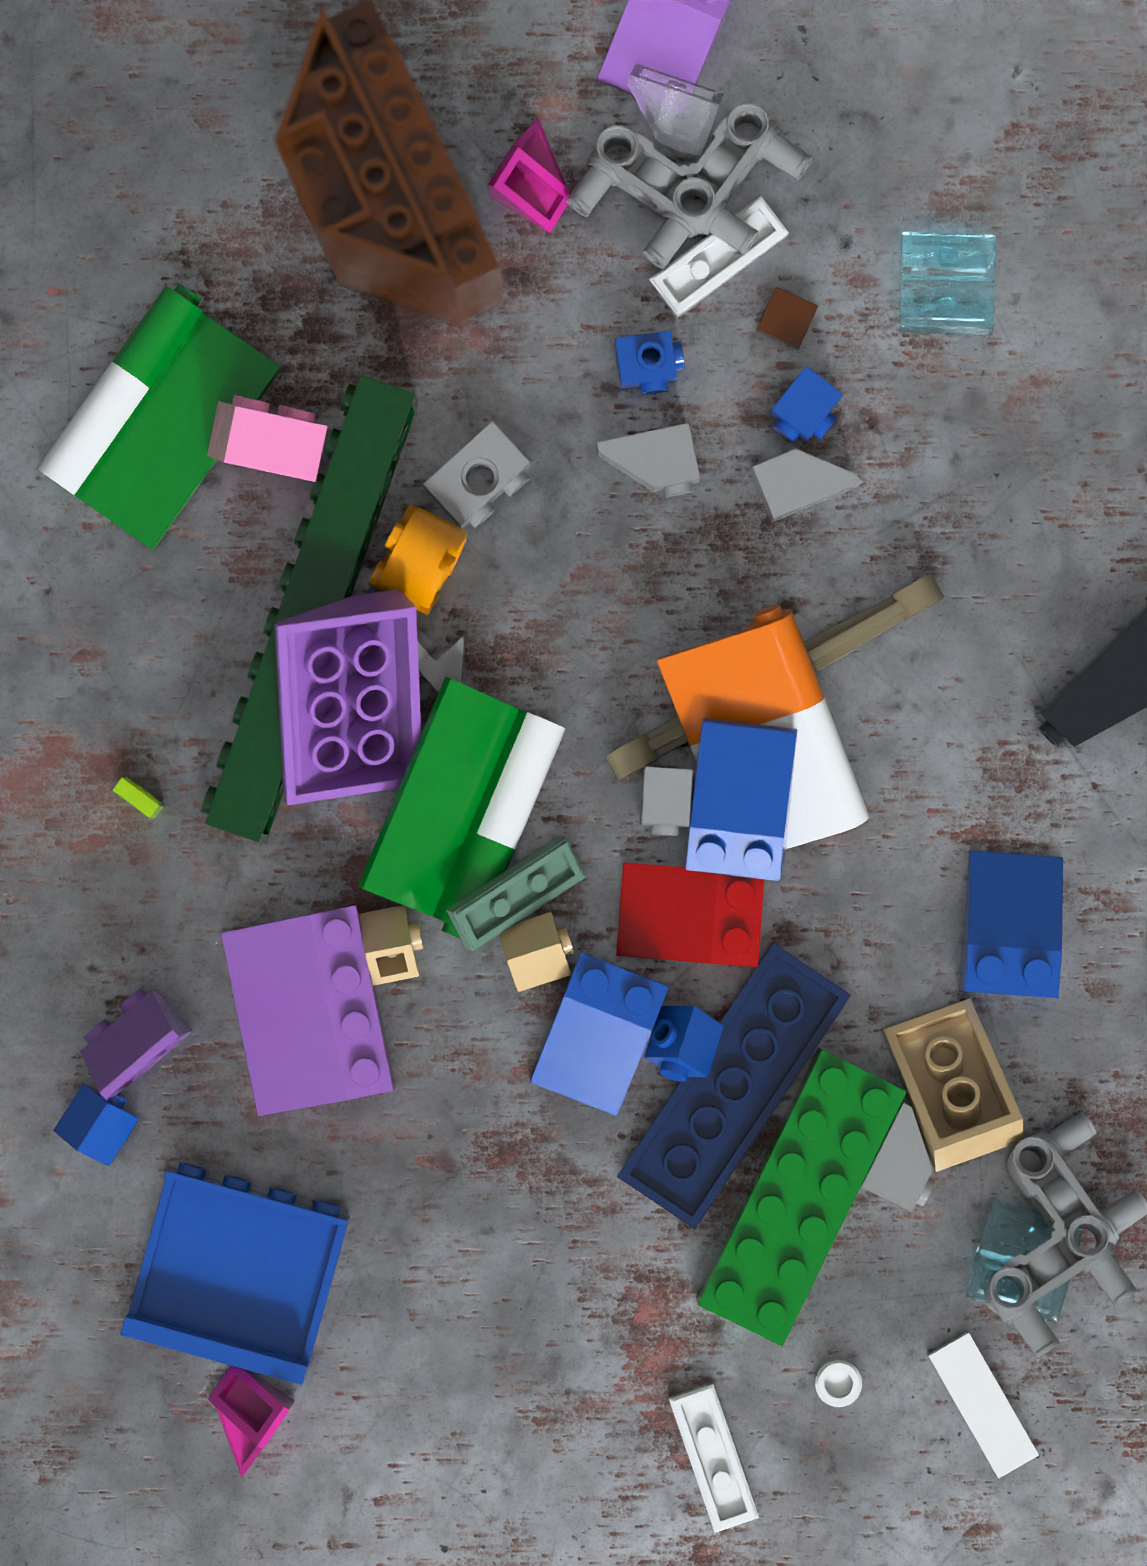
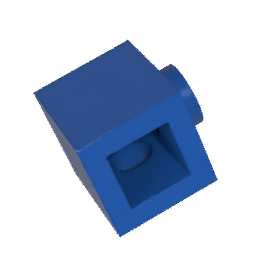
[615,330,685,395]
[769,366,843,444]
[644,1006,724,1082]
[53,1083,139,1166]

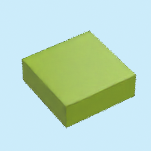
[112,777,164,819]

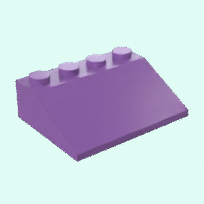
[275,589,421,805]
[221,905,396,1116]

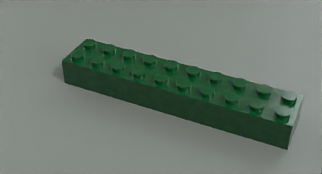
[201,375,418,843]

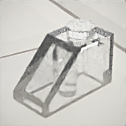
[627,63,724,158]

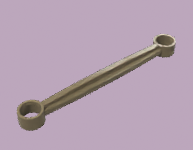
[605,573,945,781]

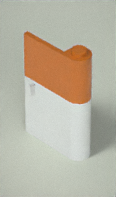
[657,604,869,849]

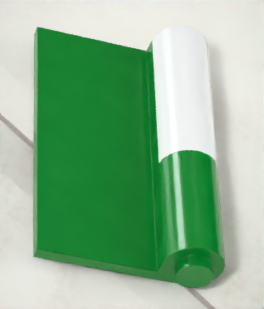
[36,283,282,551]
[358,677,565,939]

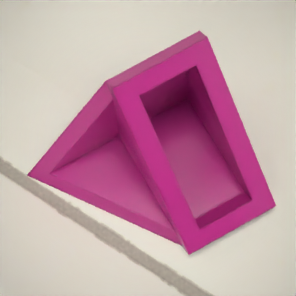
[488,118,572,233]
[208,1366,294,1477]

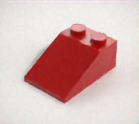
[616,862,765,967]

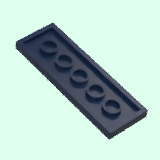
[617,942,851,1229]

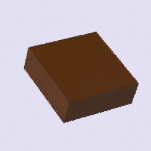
[756,287,818,350]

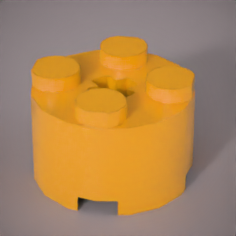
[369,504,469,616]

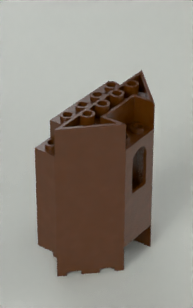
[274,0,504,329]

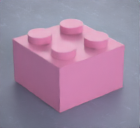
[207,395,327,482]

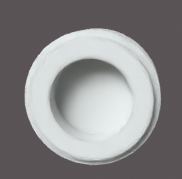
[814,1358,862,1407]

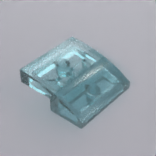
[899,232,996,336]
[966,1200,1083,1324]

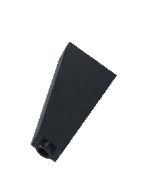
[1036,604,1147,749]

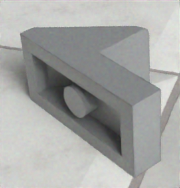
[417,629,465,693]

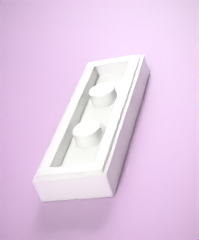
[649,196,789,318]
[927,1331,1039,1479]
[669,1382,759,1533]

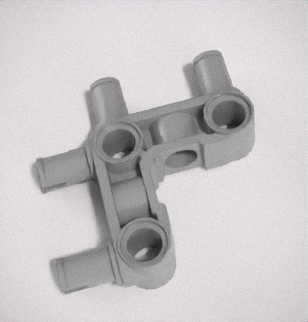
[566,103,813,269]
[984,1111,1147,1359]

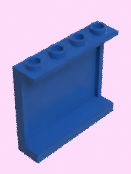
[120,1162,350,1385]

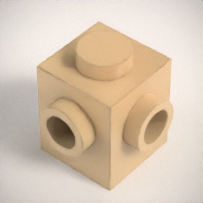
[359,905,424,986]
[499,912,575,992]

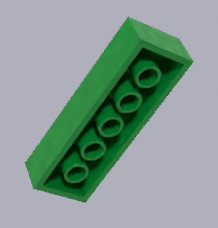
[696,1047,907,1347]

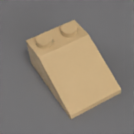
[883,998,1023,1172]

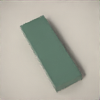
[446,836,586,952]

